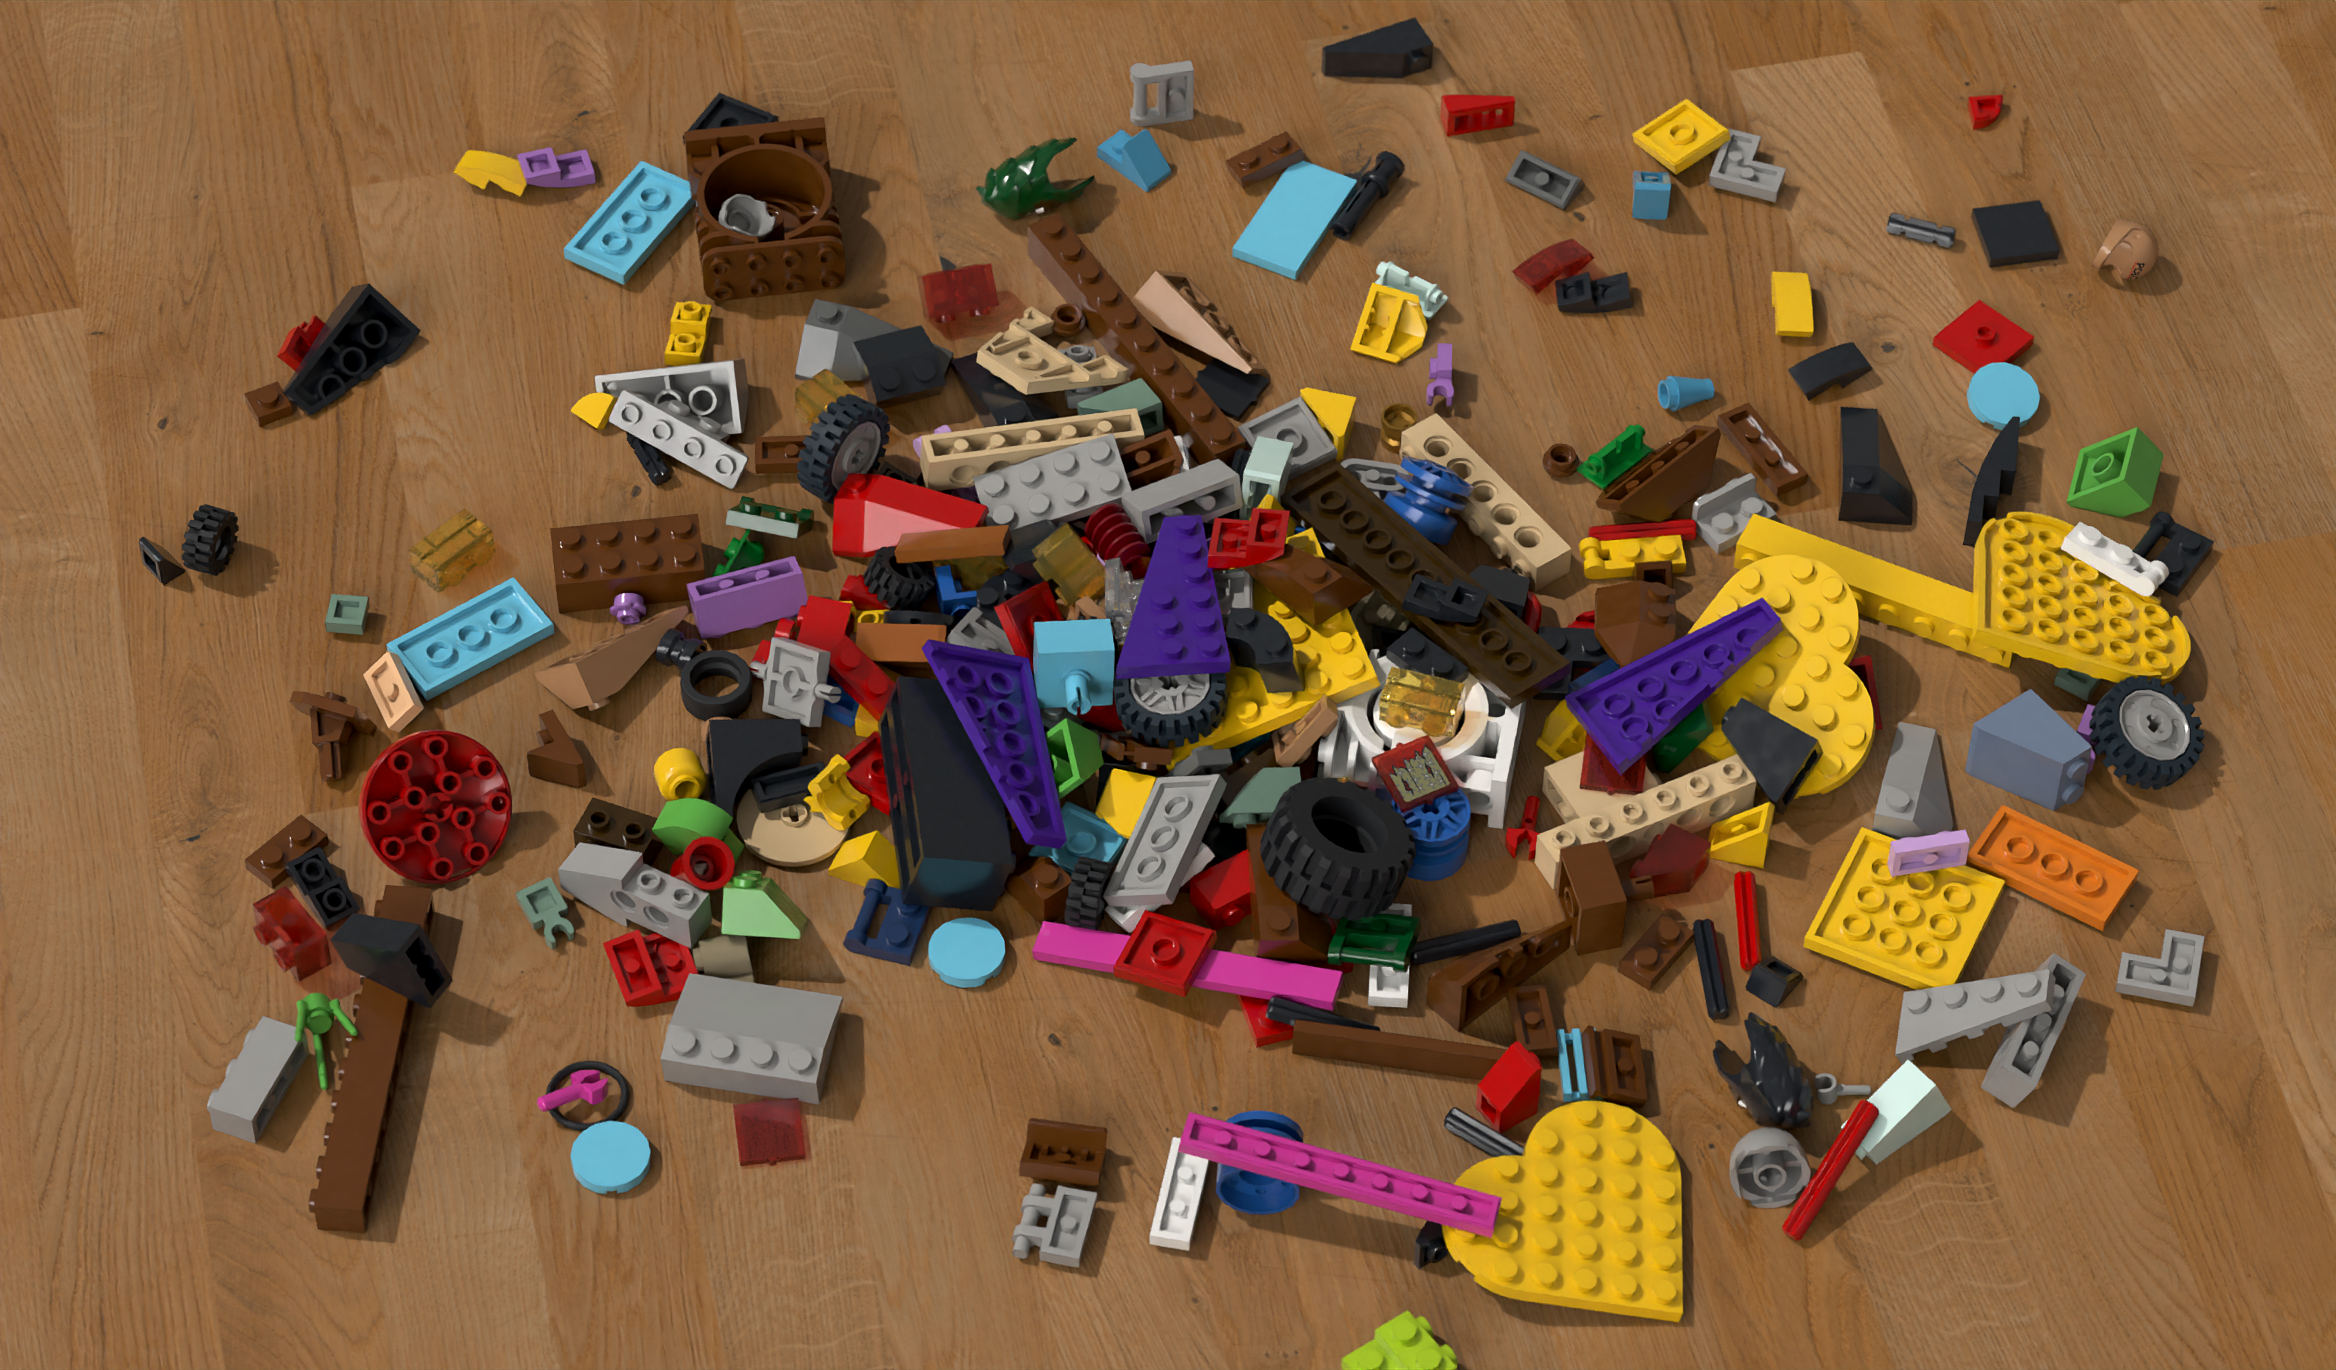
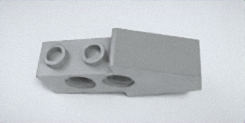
[558,842,712,949]

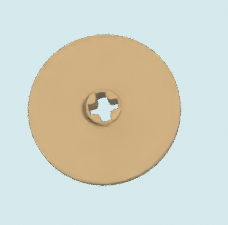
[737,789,851,867]

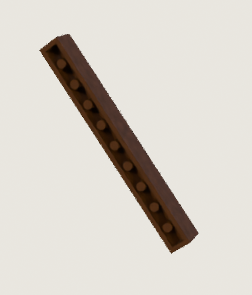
[1028,213,1246,468]
[309,885,435,1233]

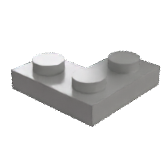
[1708,128,1786,202]
[2115,929,2205,1007]

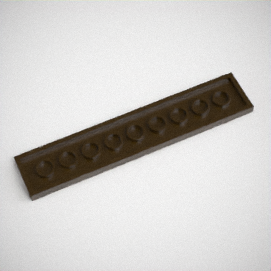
[1280,463,1571,709]

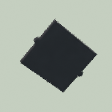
[1195,357,1270,421]

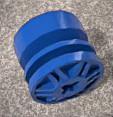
[1384,456,1474,545]
[1391,783,1471,881]
[1216,1110,1304,1215]

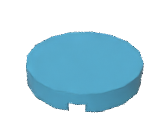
[1966,362,2040,430]
[928,918,1005,988]
[571,1121,651,1194]

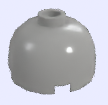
[1729,1128,1810,1208]

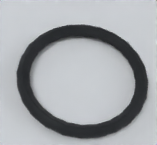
[546,1061,630,1131]

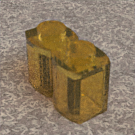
[1032,522,1116,608]

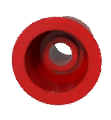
[670,836,735,891]

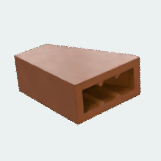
[849,623,948,669]

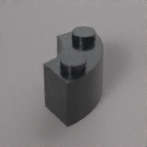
[1225,608,1305,693]

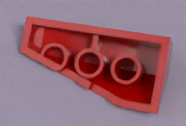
[832,473,989,558]

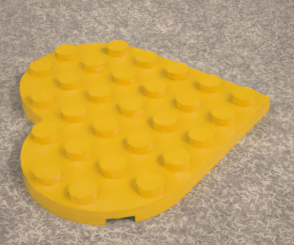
[1972,512,2191,685]
[1685,555,1876,799]
[1442,1101,1683,1322]

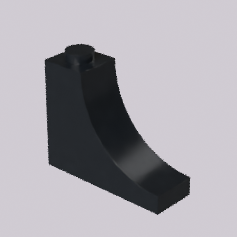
[705,719,808,829]

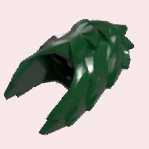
[976,137,1095,221]

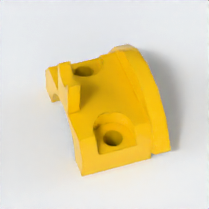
[804,754,870,831]

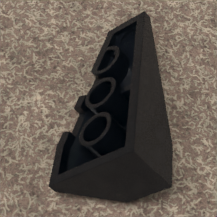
[282,283,421,416]
[950,352,1060,428]
[1838,407,1912,525]

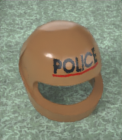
[2091,219,2159,279]

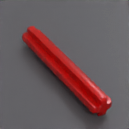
[1782,1100,1879,1241]

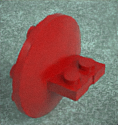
[359,729,512,884]

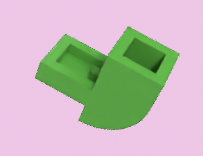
[652,798,744,863]

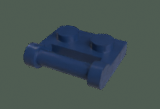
[843,879,933,966]

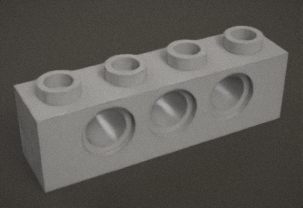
[1981,953,2086,1108]

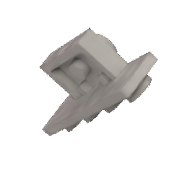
[609,389,749,489]

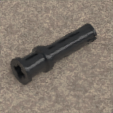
[1331,151,1405,241]

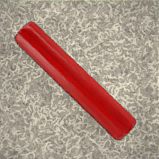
[1588,519,1697,541]
[1734,871,1762,971]

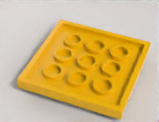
[1803,827,2005,990]

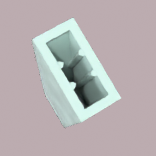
[1239,436,1294,520]
[1841,1060,1952,1165]

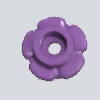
[610,593,646,624]

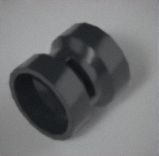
[656,628,707,672]

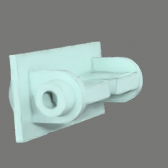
[1370,261,1449,320]

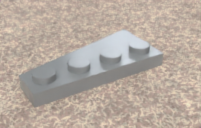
[1895,969,2056,1064]

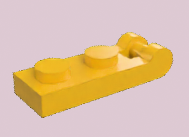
[1578,535,1686,580]

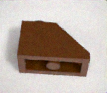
[1005,856,1071,925]

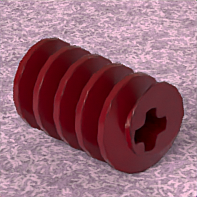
[1085,503,1151,585]

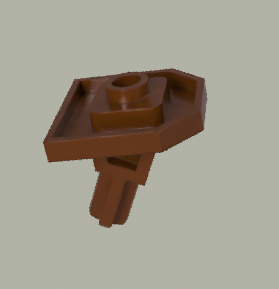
[289,691,377,782]

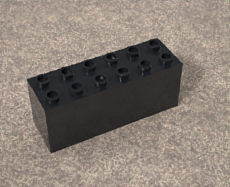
[878,676,1016,911]

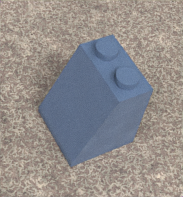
[1965,689,2092,811]

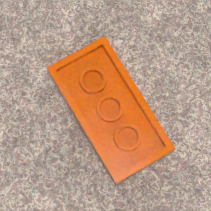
[1966,804,2139,931]

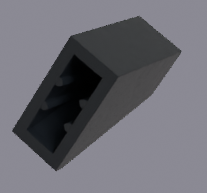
[1721,697,1824,815]
[330,913,453,1008]

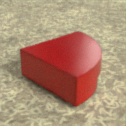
[1967,95,2003,130]

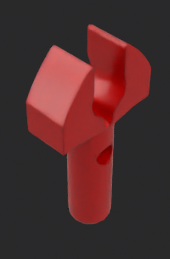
[1505,796,1541,861]

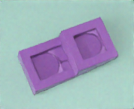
[517,147,596,187]

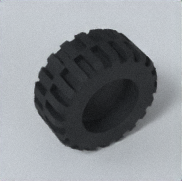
[1260,777,1416,921]

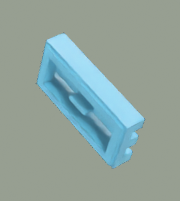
[1556,1028,1603,1102]

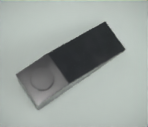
[1321,17,1433,78]

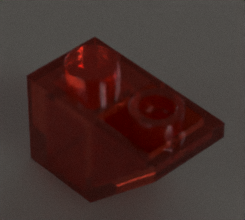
[1629,823,1711,901]

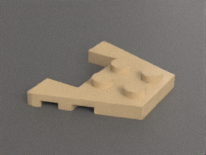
[976,307,1129,395]

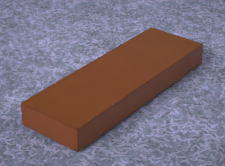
[895,525,1012,563]

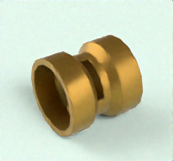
[1380,402,1418,454]

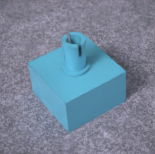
[1033,619,1115,715]

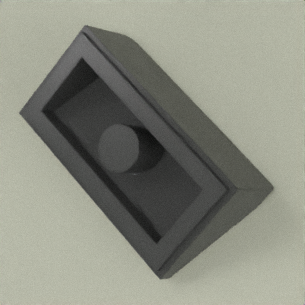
[1505,150,1585,210]

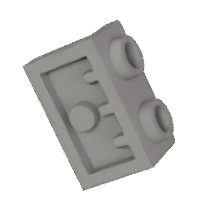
[1692,473,1777,554]

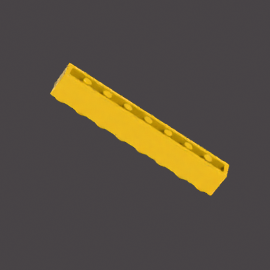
[1734,513,2017,668]

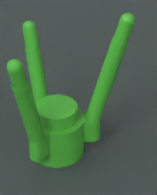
[295,993,358,1090]

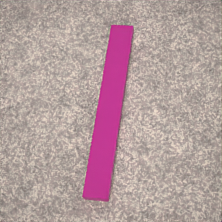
[1032,921,1343,1010]
[1178,1112,1502,1238]

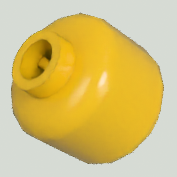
[653,748,707,801]

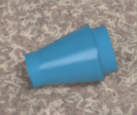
[1658,376,1714,411]

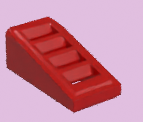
[1440,94,1515,137]

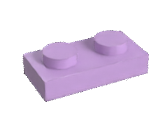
[1887,830,1970,877]

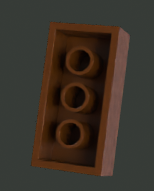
[550,514,705,613]

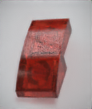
[1512,239,1594,295]

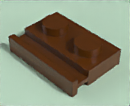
[1100,734,1173,770]
[1582,1025,1648,1108]

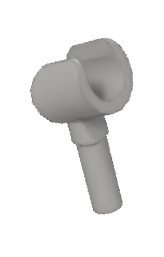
[1815,1073,1871,1105]

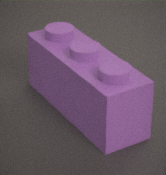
[687,556,808,639]

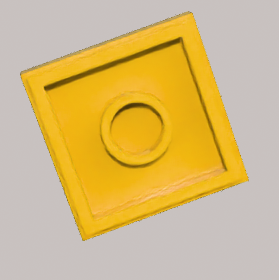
[1632,99,1731,175]

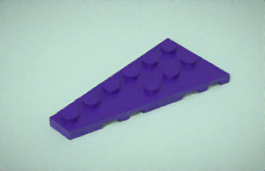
[1116,515,1231,679]
[1565,597,1783,775]
[921,639,1067,849]

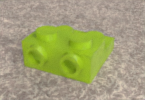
[1341,1310,1458,1370]

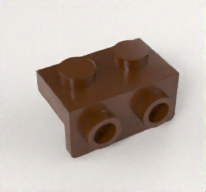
[1019,1118,1108,1187]

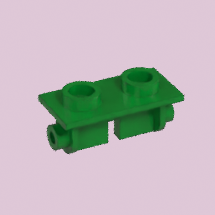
[1577,424,1653,490]
[710,529,765,578]

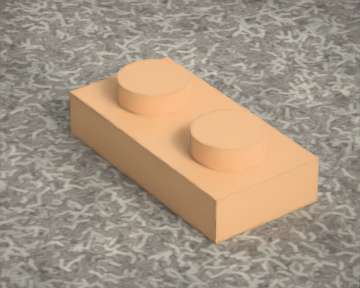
[363,651,424,733]

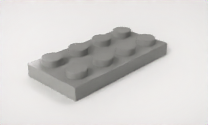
[973,433,1131,530]
[1103,774,1227,906]

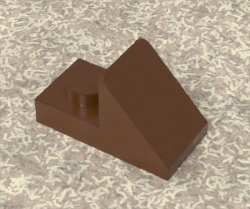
[527,709,586,789]

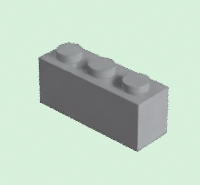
[1121,459,1244,544]
[207,1016,309,1144]

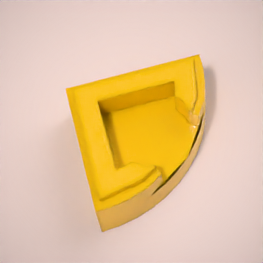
[571,393,618,430]

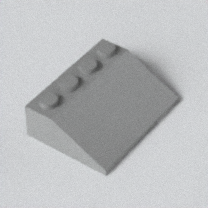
[660,973,843,1104]

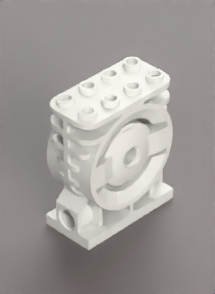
[1317,649,1526,829]

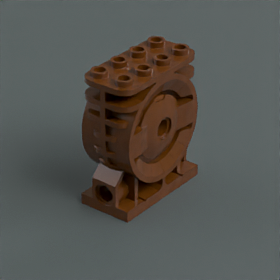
[684,117,846,301]

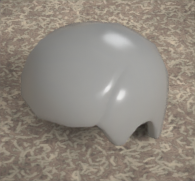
[719,194,776,243]

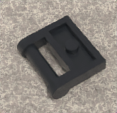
[2133,511,2214,597]

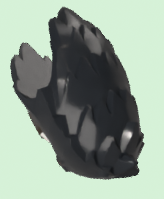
[1713,1012,1814,1130]

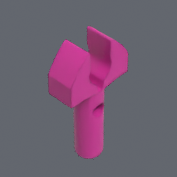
[537,1070,608,1112]

